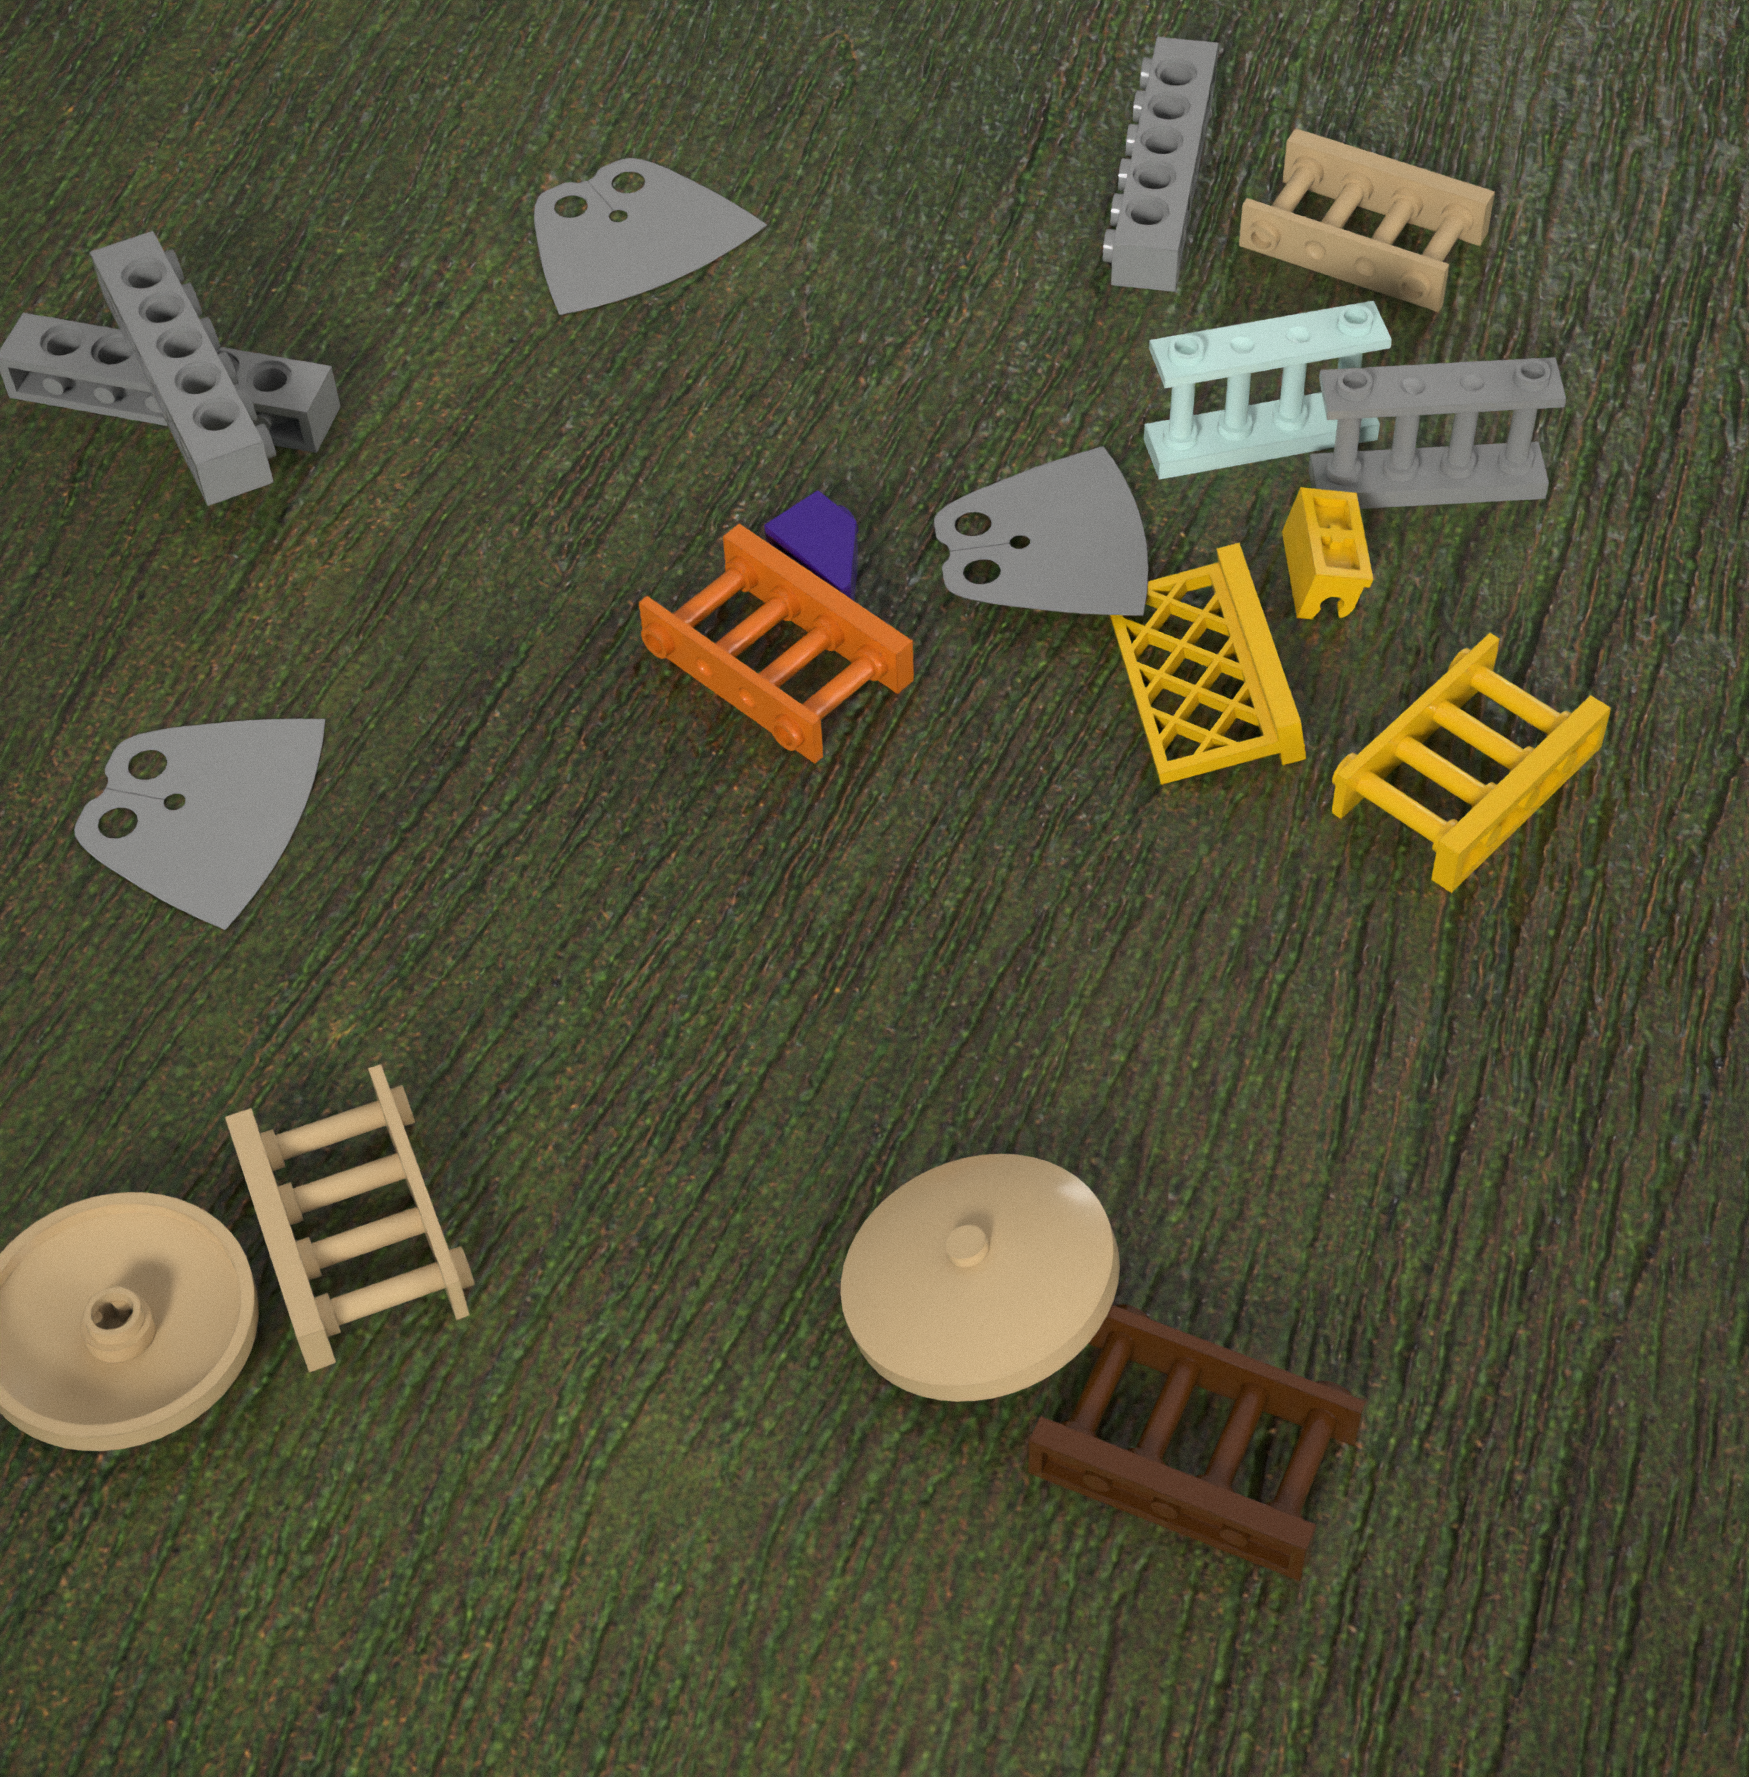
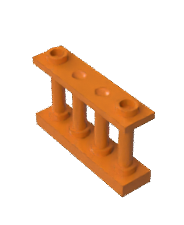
[639,523,914,764]

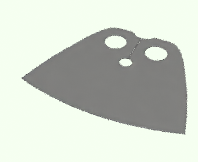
[534,158,767,315]
[934,446,1148,616]
[74,719,325,930]

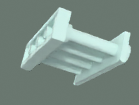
[1144,300,1392,480]

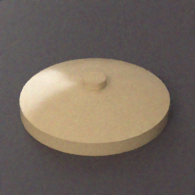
[840,1154,1120,1402]
[0,1192,259,1451]

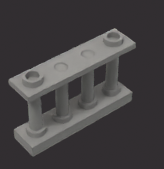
[1308,357,1566,509]

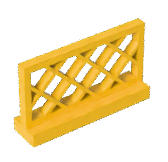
[1109,543,1306,785]

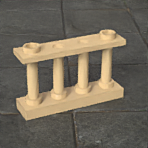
[1239,128,1495,312]
[225,1064,475,1372]

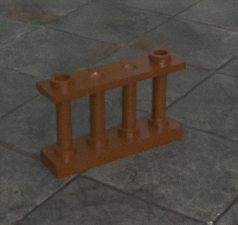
[1028,1304,1366,1581]

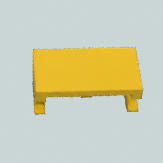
[1282,487,1373,620]

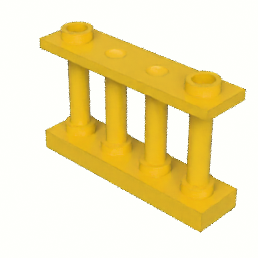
[1331,633,1611,893]

